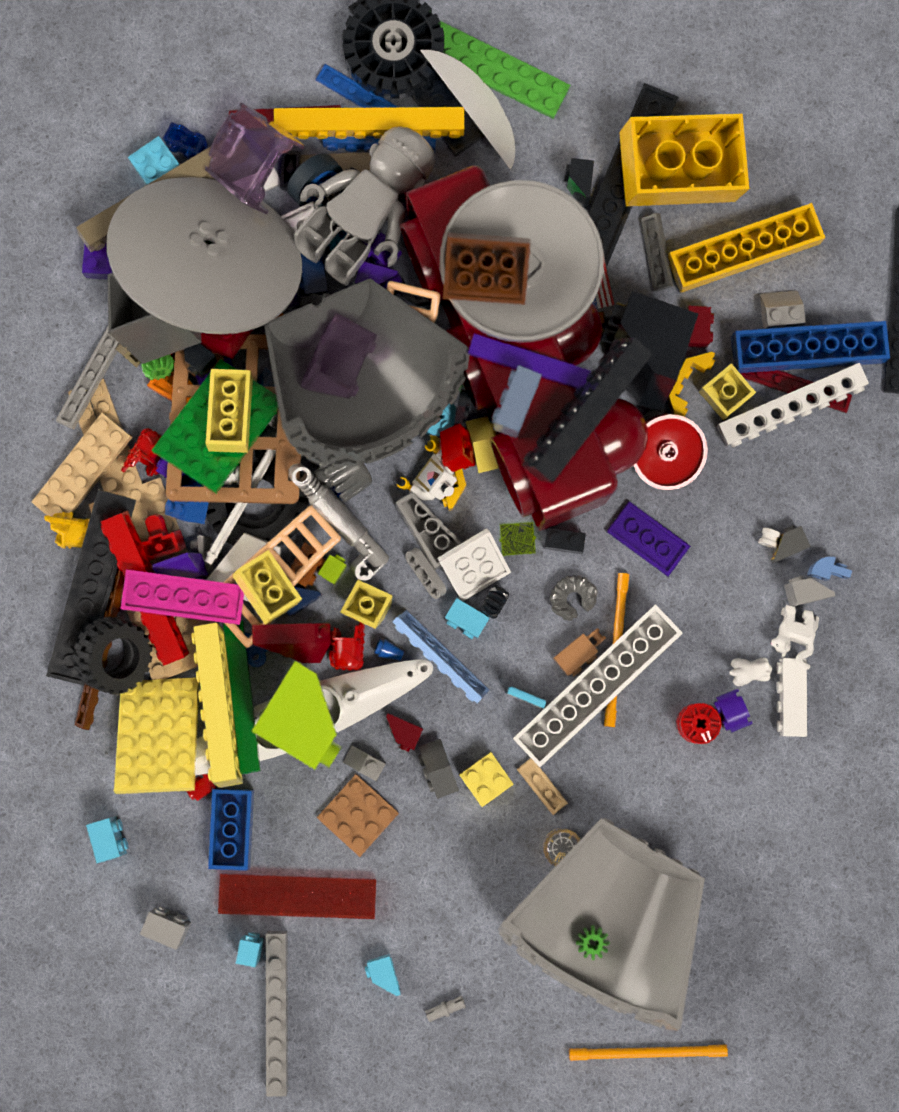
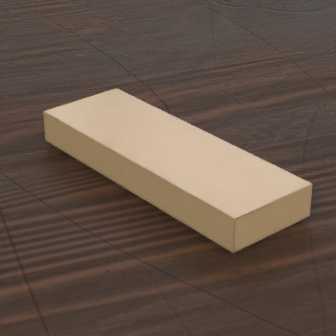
[517,758,568,815]

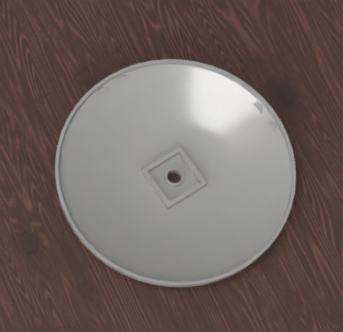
[106,177,302,334]

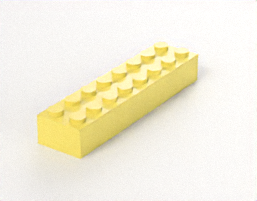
[191,623,243,788]

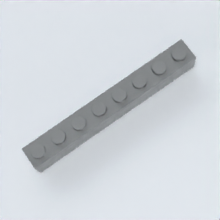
[266,931,288,1097]

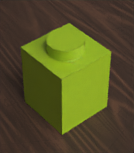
[318,554,347,585]

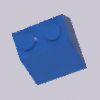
[165,480,209,524]

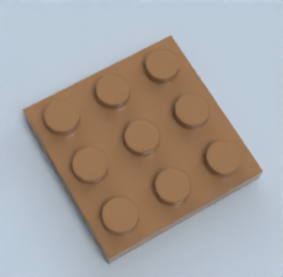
[317,774,399,857]

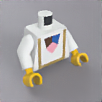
[397,440,457,500]

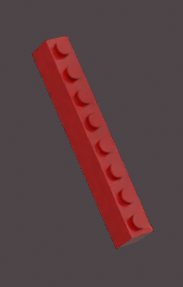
[101,511,190,666]

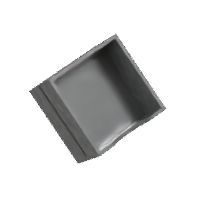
[108,273,201,364]

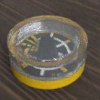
[543,828,581,866]

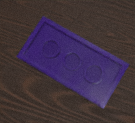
[606,501,691,577]

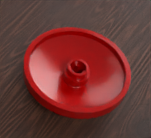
[633,413,707,490]

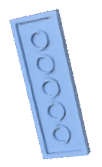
[393,610,489,703]

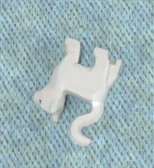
[771,605,819,670]

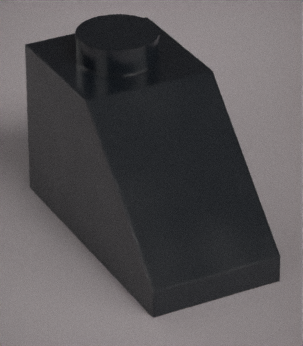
[184,343,217,379]

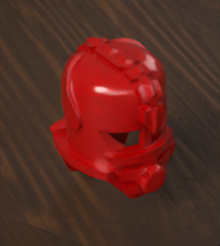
[121,428,162,476]
[329,622,365,670]

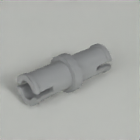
[425,995,466,1022]

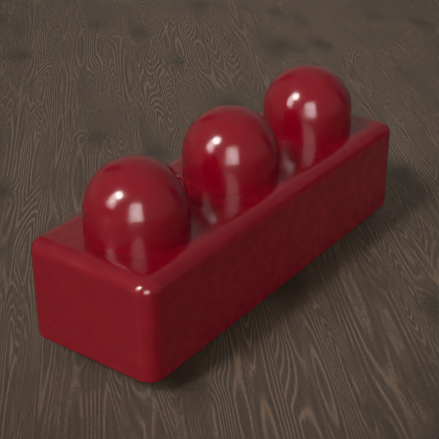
[400,165,648,532]

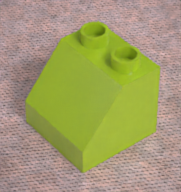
[252,661,342,770]

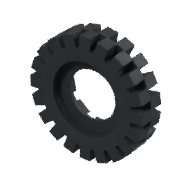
[206,449,309,546]

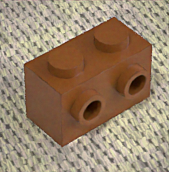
[286,542,327,588]

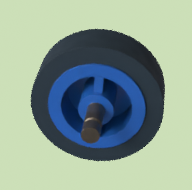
[288,153,343,207]

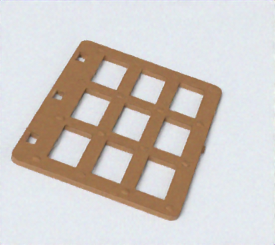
[166,334,301,504]

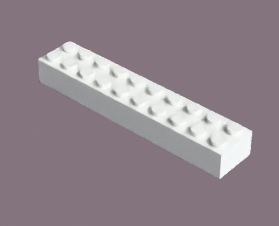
[513,604,683,767]

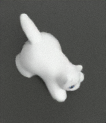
[729,657,772,686]

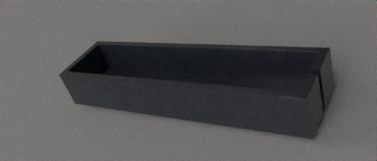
[522,338,653,483]

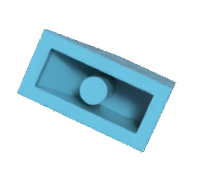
[365,954,401,996]

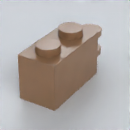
[553,628,606,677]

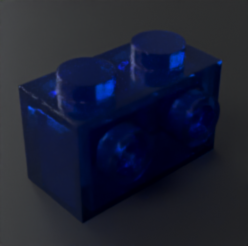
[163,122,208,160]

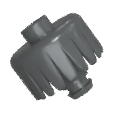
[312,461,372,502]

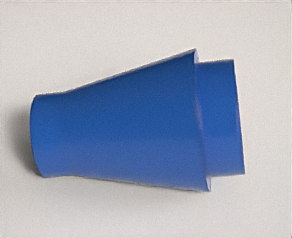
[374,639,404,661]

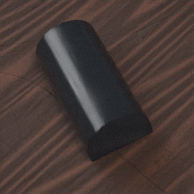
[280,151,302,191]

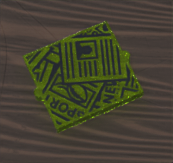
[499,522,536,556]

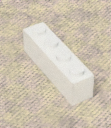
[776,658,807,737]

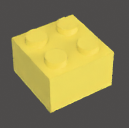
[699,364,756,421]
[459,752,514,807]

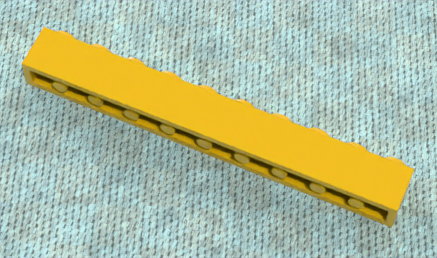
[274,107,464,139]

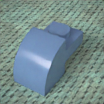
[807,557,852,581]

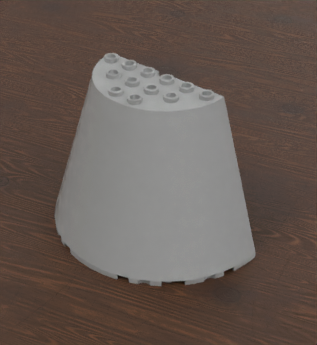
[498,818,705,1030]

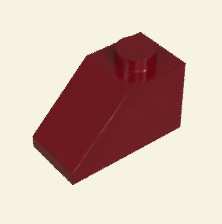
[386,713,423,752]

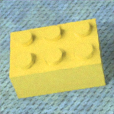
[233,550,302,625]

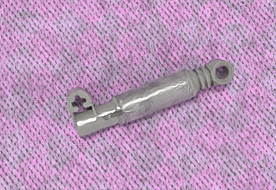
[288,463,389,581]

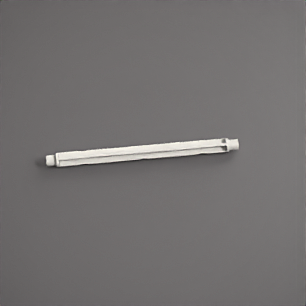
[204,433,277,565]

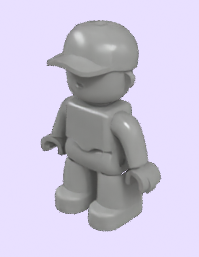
[294,127,435,286]

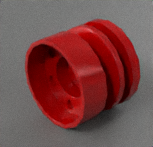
[676,703,721,744]

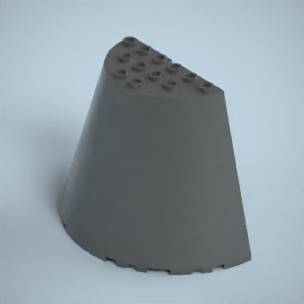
[264,279,469,467]

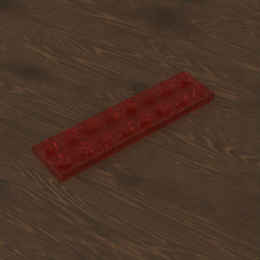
[218,873,377,919]

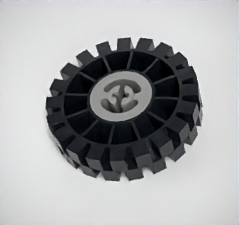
[342,0,445,99]

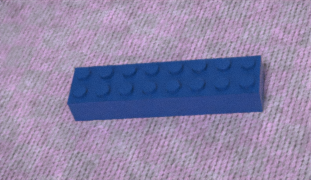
[731,321,890,373]

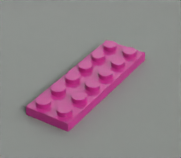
[121,570,244,625]

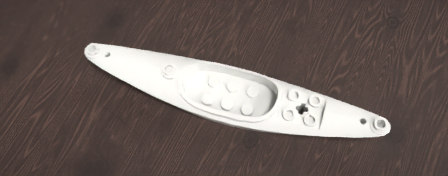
[195,659,433,776]

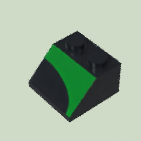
[564,158,594,209]

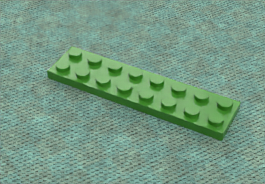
[441,22,571,119]

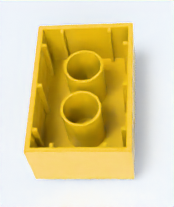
[619,114,749,206]

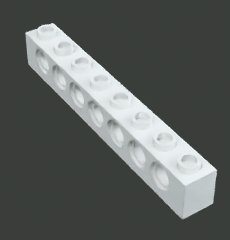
[717,363,869,448]

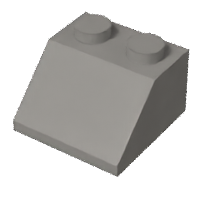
[760,291,806,329]
[784,576,835,607]

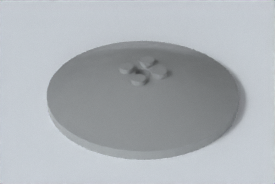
[440,180,604,342]

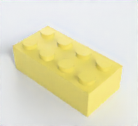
[206,369,253,453]

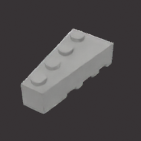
[395,493,461,570]

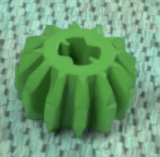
[141,354,174,381]
[576,925,610,960]

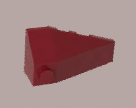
[252,623,331,664]

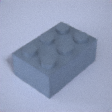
[492,365,541,439]

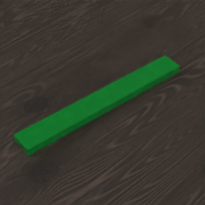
[223,620,261,775]

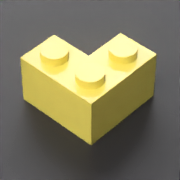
[466,416,498,473]

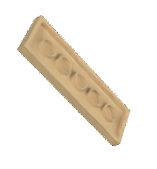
[32,413,132,516]

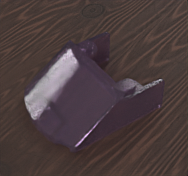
[205,103,305,214]

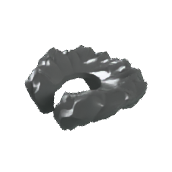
[550,575,598,621]

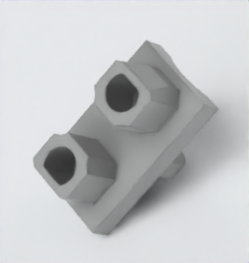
[190,536,222,572]

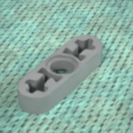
[405,548,446,599]

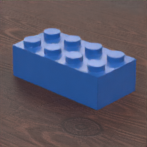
[208,788,254,871]

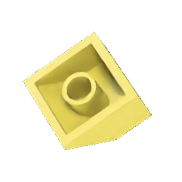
[340,580,393,629]

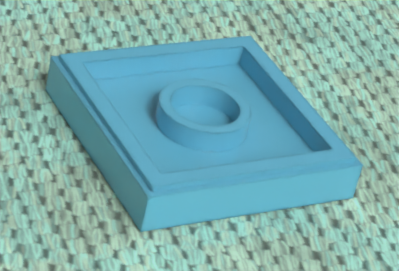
[506,686,546,709]

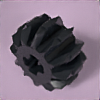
[480,585,509,619]

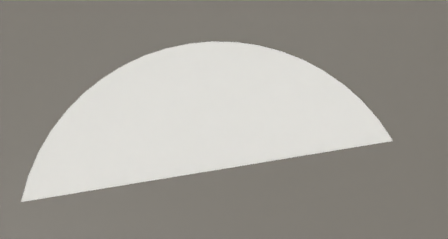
[420,50,515,170]

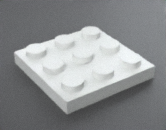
[437,528,511,601]

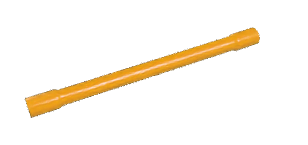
[604,573,630,727]
[569,1044,728,1061]

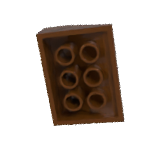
[443,232,531,305]

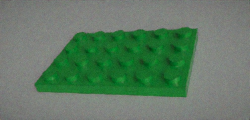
[152,359,279,494]

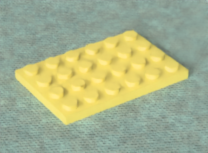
[114,678,199,794]

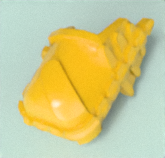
[44,512,90,549]

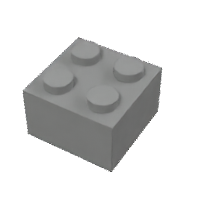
[140,906,191,950]

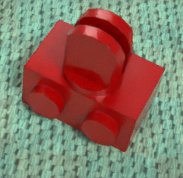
[439,423,476,472]
[142,514,186,560]

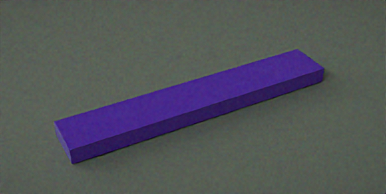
[468,334,590,389]

